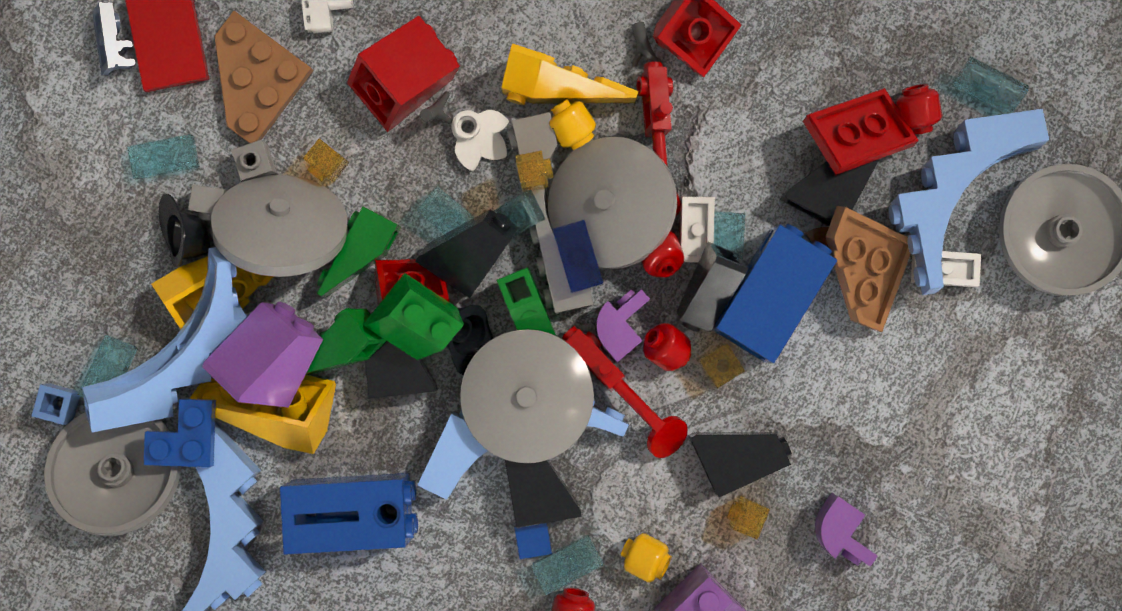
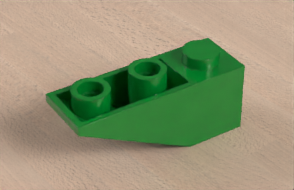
[317,206,401,297]
[497,267,557,336]
[306,308,386,375]

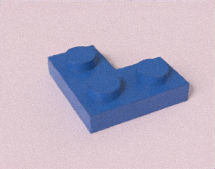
[144,399,216,467]

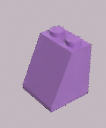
[202,302,323,408]
[654,563,746,611]

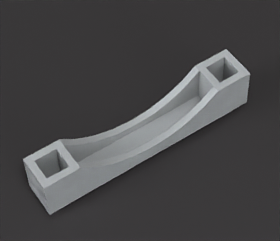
[508,112,594,314]

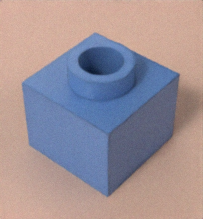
[31,383,81,425]

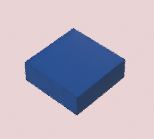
[514,523,552,559]

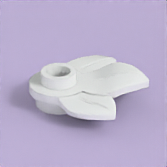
[451,110,509,171]

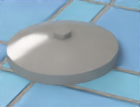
[548,137,677,269]
[999,164,1122,296]
[211,175,347,277]
[460,329,594,463]
[44,412,181,536]

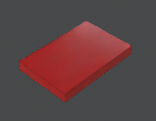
[125,0,210,92]
[802,88,919,175]

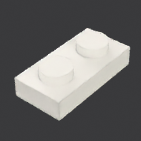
[679,196,715,262]
[911,251,981,287]

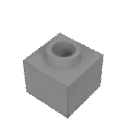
[231,140,277,182]
[188,184,227,222]

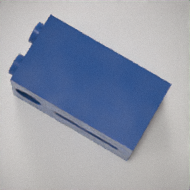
[712,224,837,363]
[280,473,418,555]

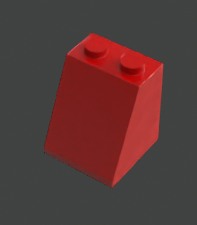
[347,16,460,132]

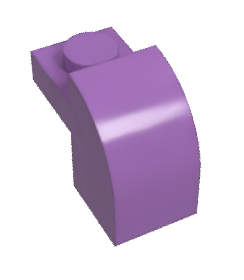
[596,289,650,362]
[815,493,878,567]

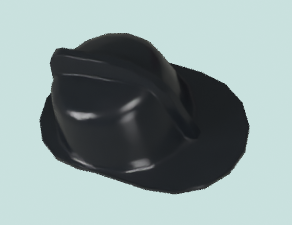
[159,194,211,267]
[446,304,493,376]

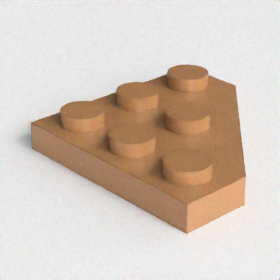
[215,11,314,143]
[826,206,911,332]

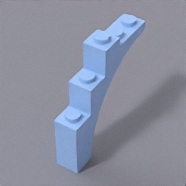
[888,109,1049,295]
[82,247,249,433]
[417,400,629,500]
[182,421,266,611]

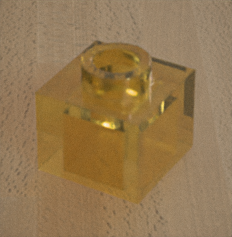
[303,139,350,182]
[515,150,554,192]
[697,343,745,389]
[727,495,770,540]

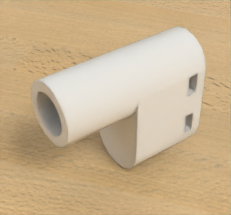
[301,0,353,34]

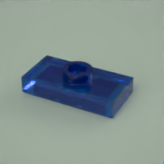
[552,220,603,293]

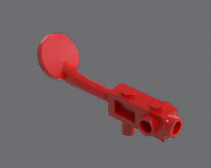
[636,62,681,217]
[561,326,688,458]

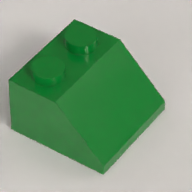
[364,273,464,360]

